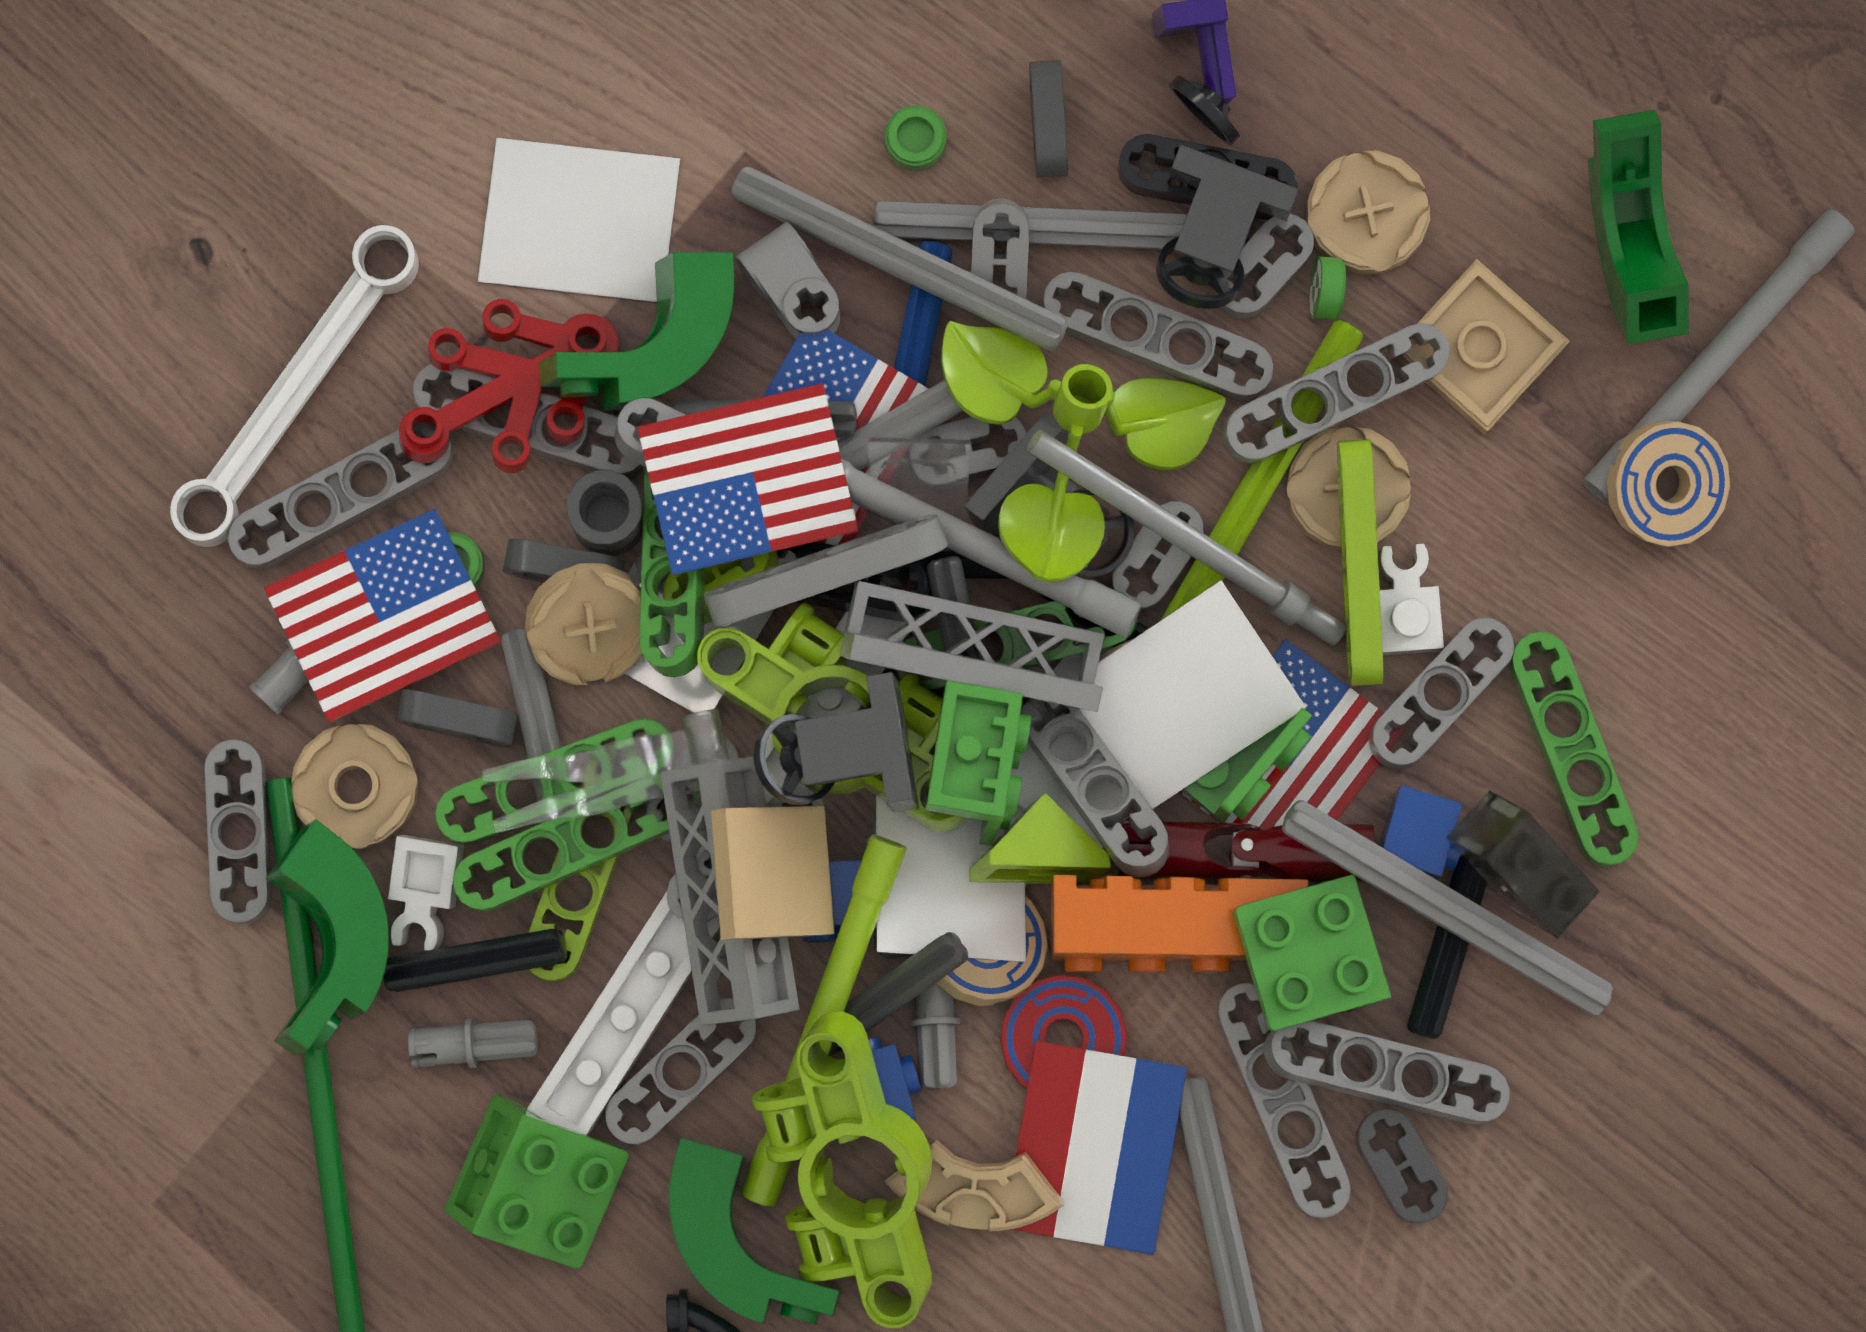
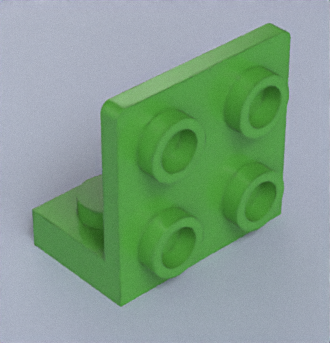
[925,680,1031,846]
[1181,707,1312,823]
[1233,875,1391,1031]
[444,1093,629,1269]

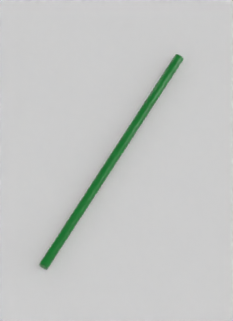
[266,778,365,1332]

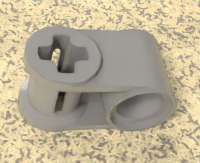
[735,221,841,339]

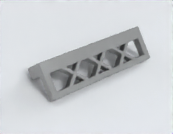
[840,581,1105,712]
[660,756,800,1026]

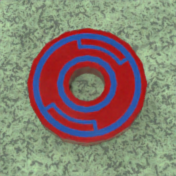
[1000,974,1128,1089]

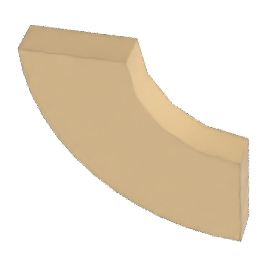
[884,1139,1065,1232]

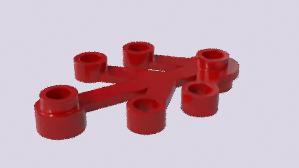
[399,299,619,473]

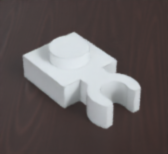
[1378,543,1444,656]
[388,835,464,950]

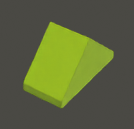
[969,793,1111,885]

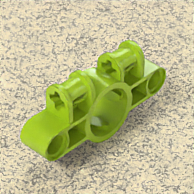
[697,602,966,832]
[751,1011,932,1328]

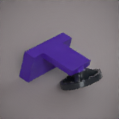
[1152,0,1240,146]

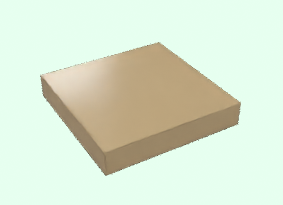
[1398,259,1570,435]
[711,806,835,940]

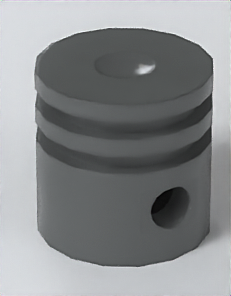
[567,470,643,556]

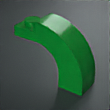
[1588,110,1689,345]
[539,252,734,412]
[265,819,389,1056]
[669,1138,840,1325]

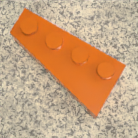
[1050,875,1308,974]

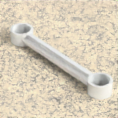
[170,225,419,547]

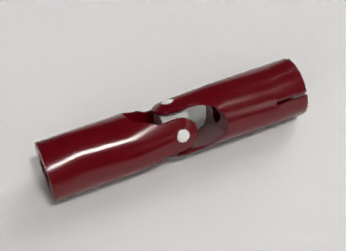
[1118,821,1375,881]

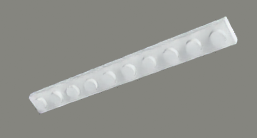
[527,581,910,1135]

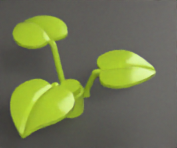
[941,321,1226,583]

